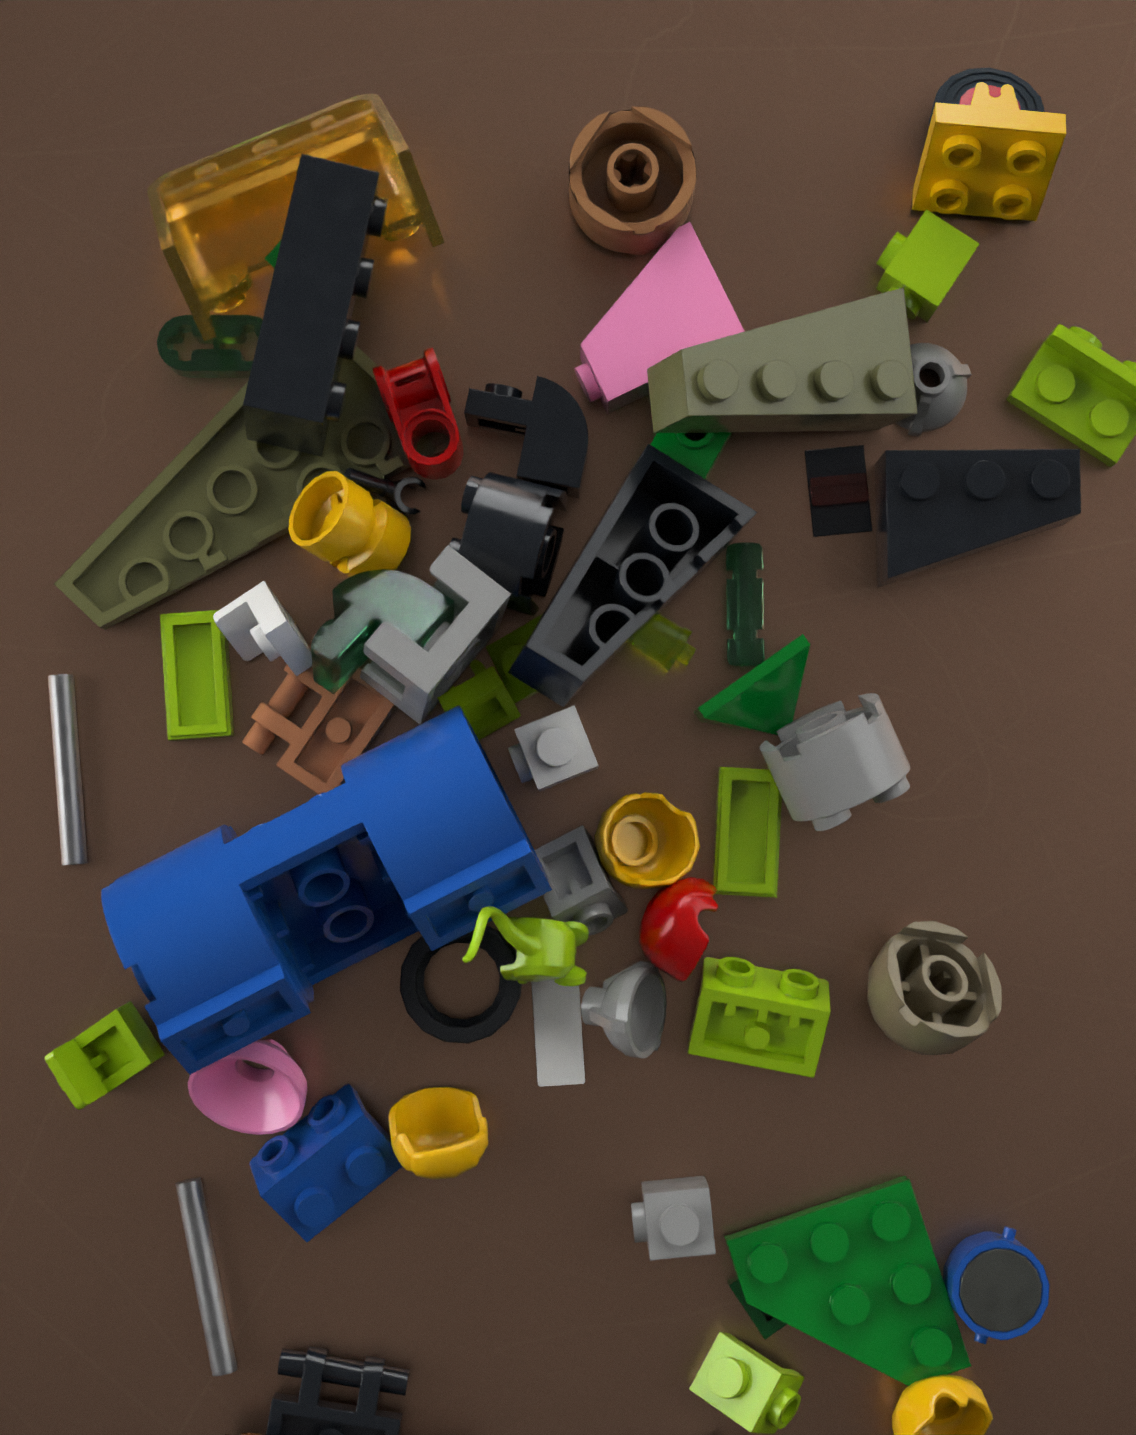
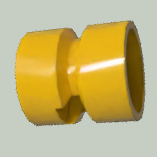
[288,471,411,585]

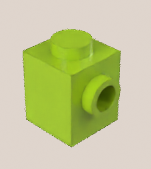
[876,209,979,323]

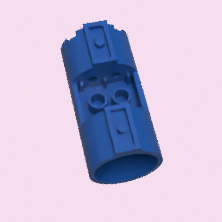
[101,705,552,1075]

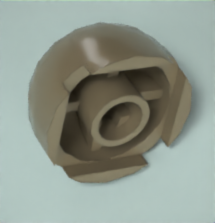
[867,921,1002,1055]

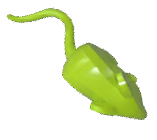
[462,905,589,986]

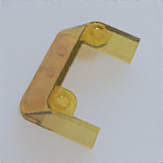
[147,94,445,342]

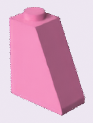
[574,222,745,414]

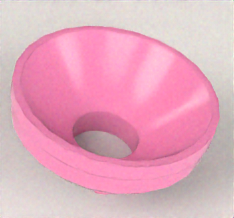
[188,1039,308,1135]

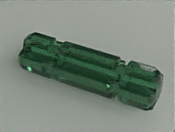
[726,542,765,667]

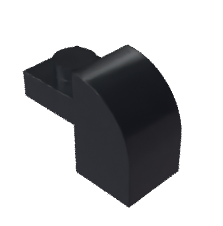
[464,376,588,499]

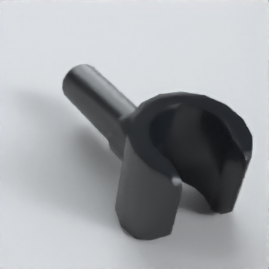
[344,467,426,516]

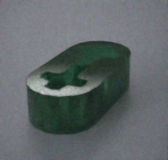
[157,315,263,378]

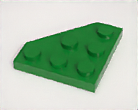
[724,1176,971,1386]

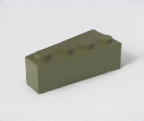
[647,287,918,433]

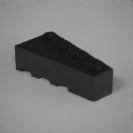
[243,154,389,456]
[507,444,757,707]

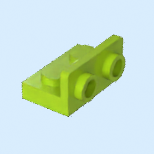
[1006,324,1136,467]
[688,957,831,1078]

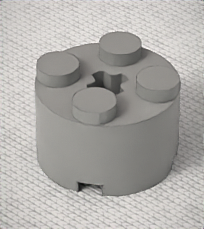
[760,693,911,831]

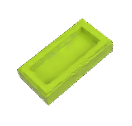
[160,610,235,741]
[712,767,782,898]

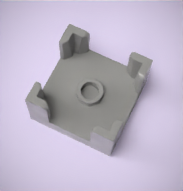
[360,545,511,724]

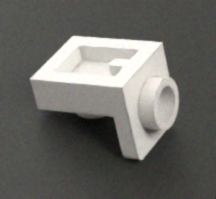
[213,581,317,676]

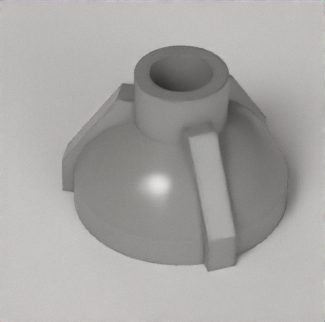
[896,343,972,437]
[581,961,667,1058]

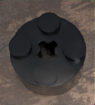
[449,472,568,616]

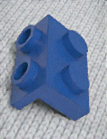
[249,1084,403,1242]

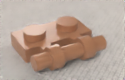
[242,637,396,794]

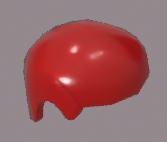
[639,877,718,982]

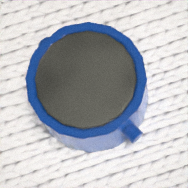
[943,1226,1050,1344]

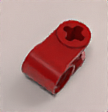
[372,347,464,480]

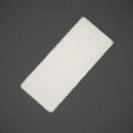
[531,980,585,1087]

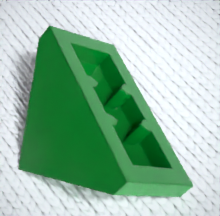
[694,634,810,736]

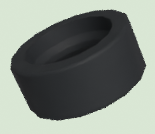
[400,925,522,1044]

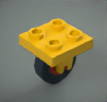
[912,68,1066,221]

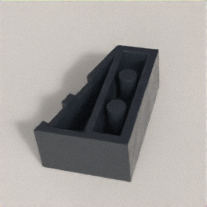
[875,449,1081,588]

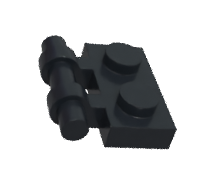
[266,1346,410,1435]

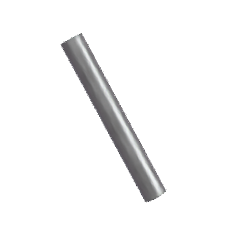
[48,674,88,866]
[175,1178,238,1376]

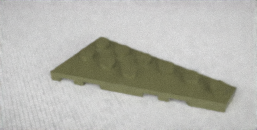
[54,346,450,630]

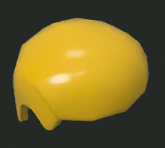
[594,792,700,890]
[388,1087,489,1180]
[892,1374,993,1435]

